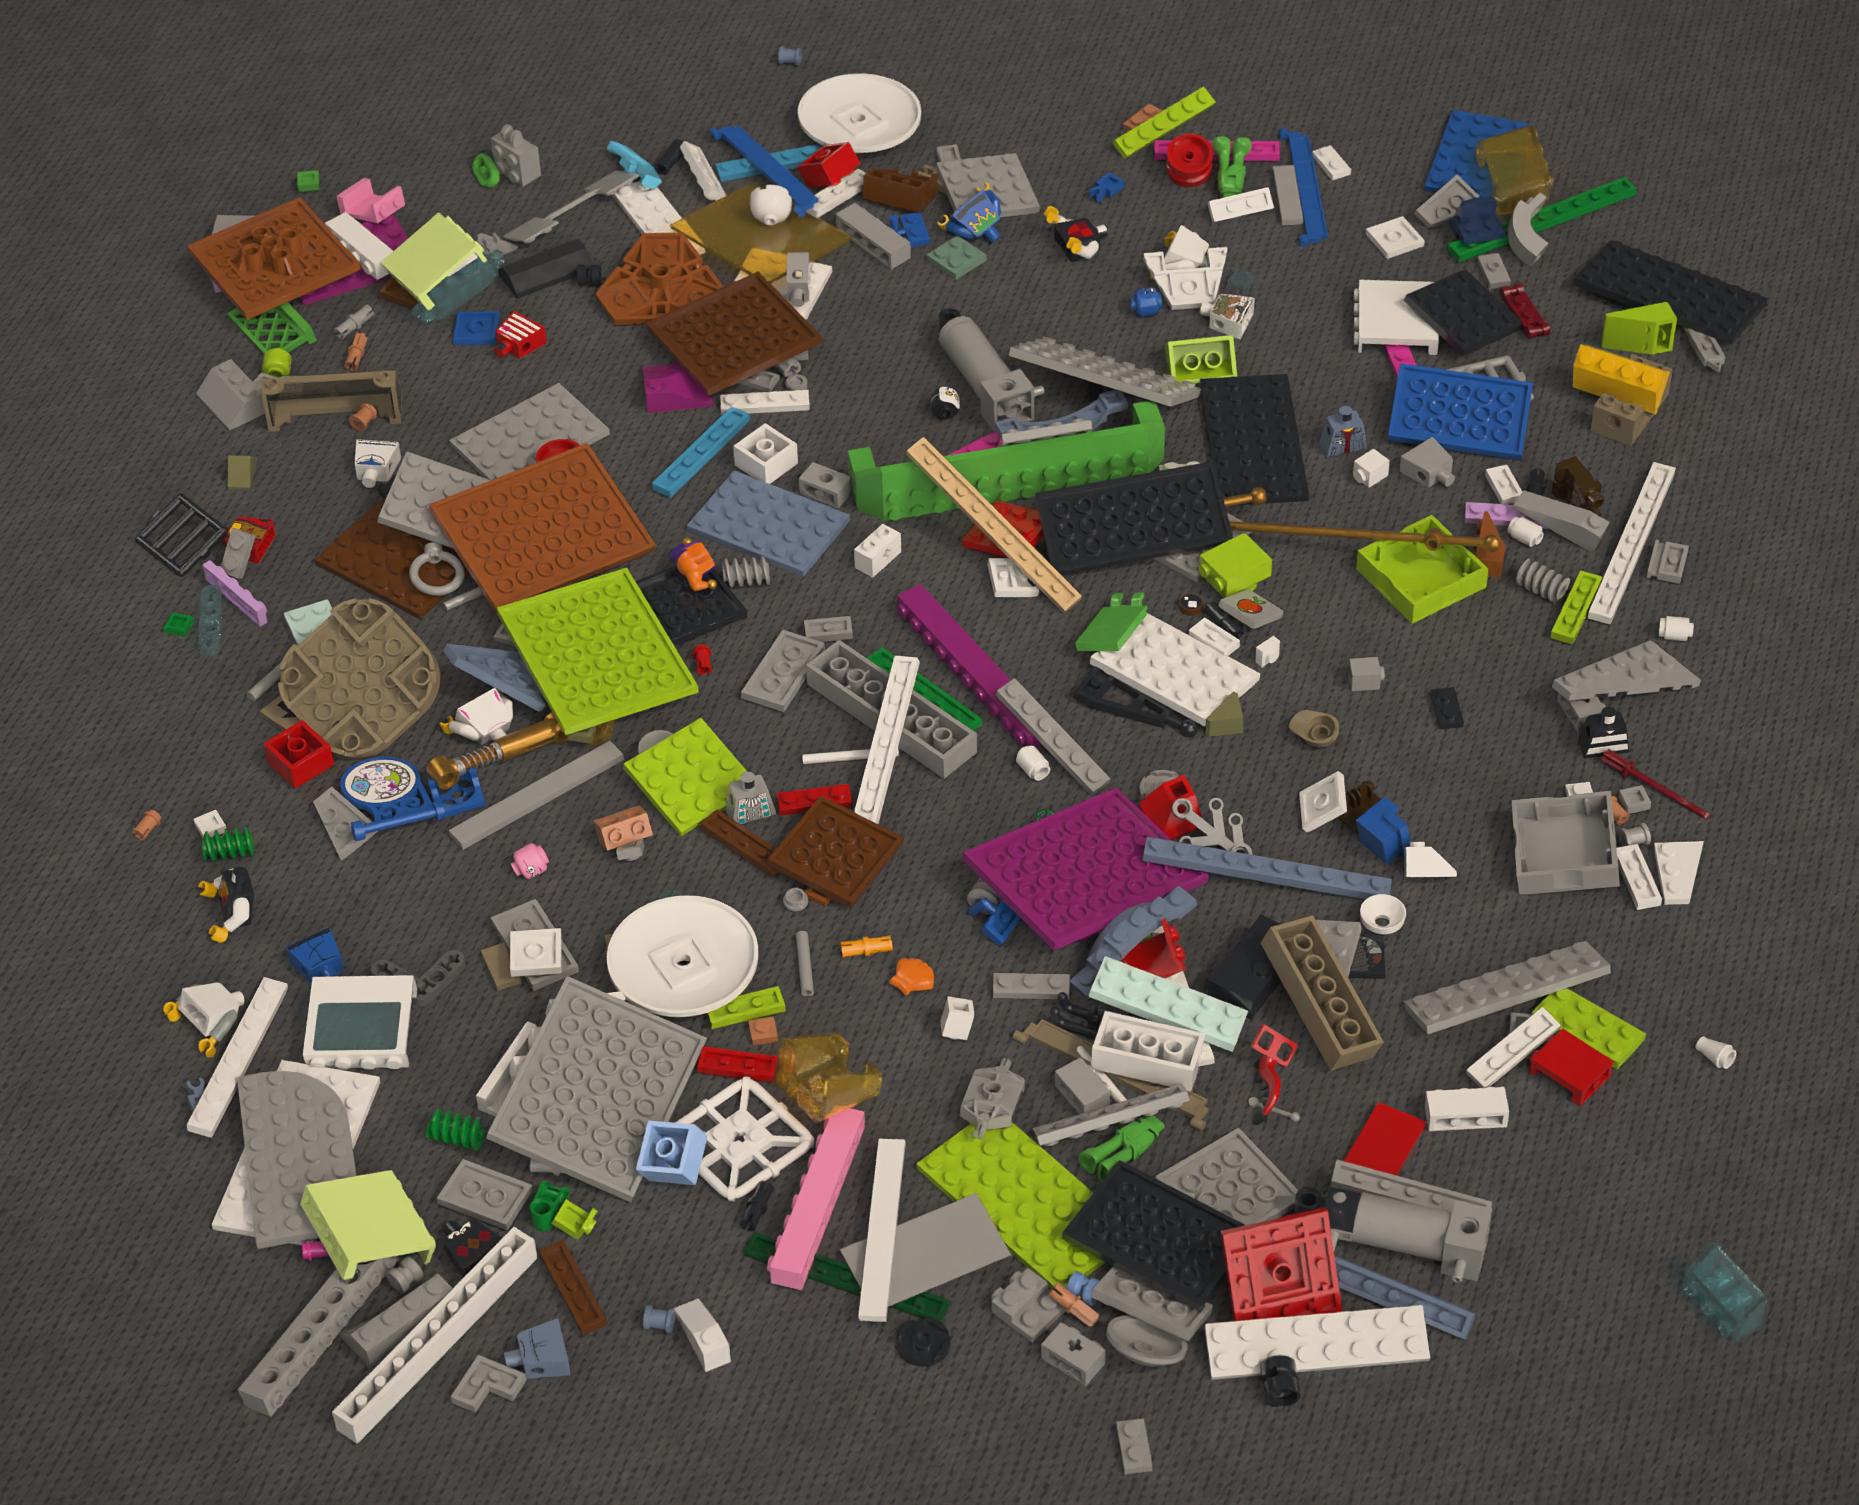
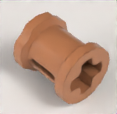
[349,403,377,432]

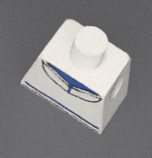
[355,440,401,488]

